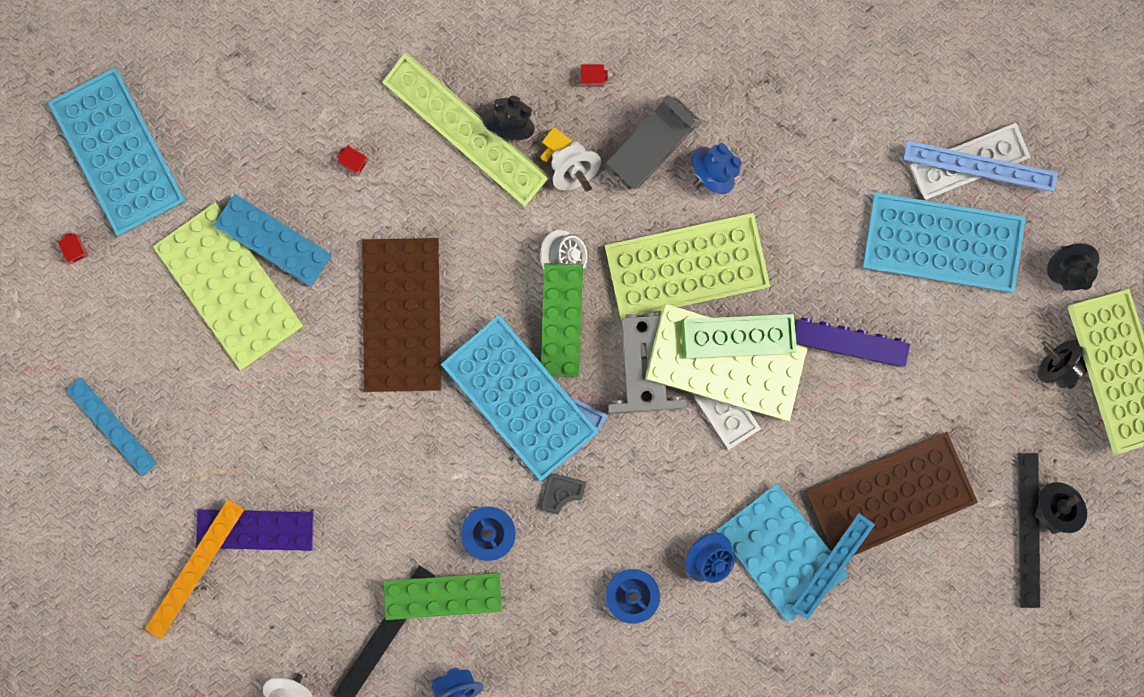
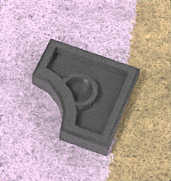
[540,473,586,514]

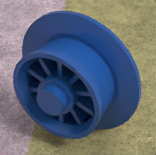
[685,533,735,583]

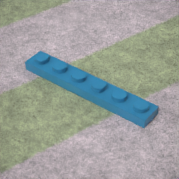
[66,378,158,476]
[792,513,875,620]

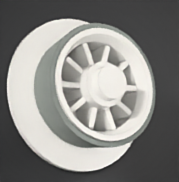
[540,230,588,271]

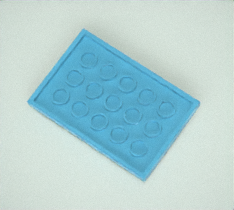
[716,483,849,622]

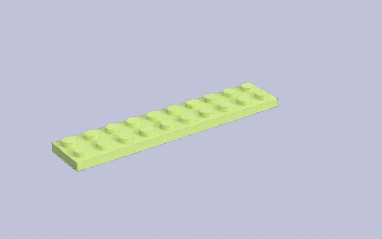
[382,53,550,206]

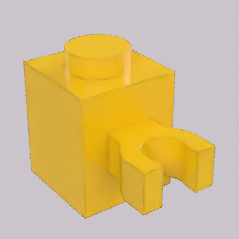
[540,127,572,164]

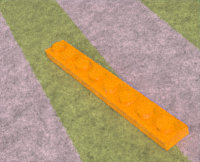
[145,499,245,639]

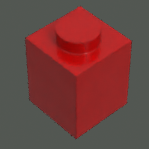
[581,64,608,87]
[337,145,368,176]
[58,232,89,264]

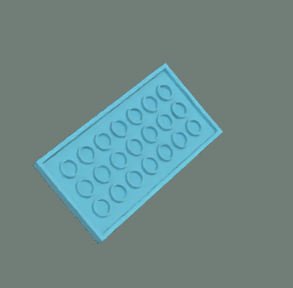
[48,67,186,237]
[862,192,1026,293]
[441,314,600,481]

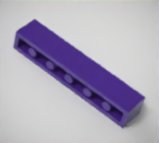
[795,317,910,368]

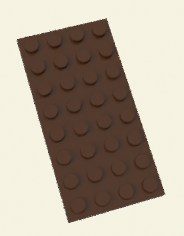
[362,238,441,392]
[806,432,978,556]

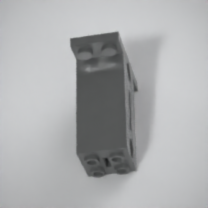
[606,94,703,190]

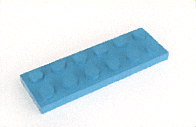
[214,194,332,287]

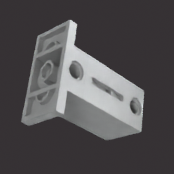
[608,313,686,414]

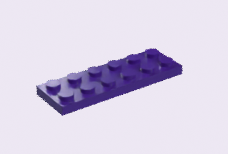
[196,510,314,551]

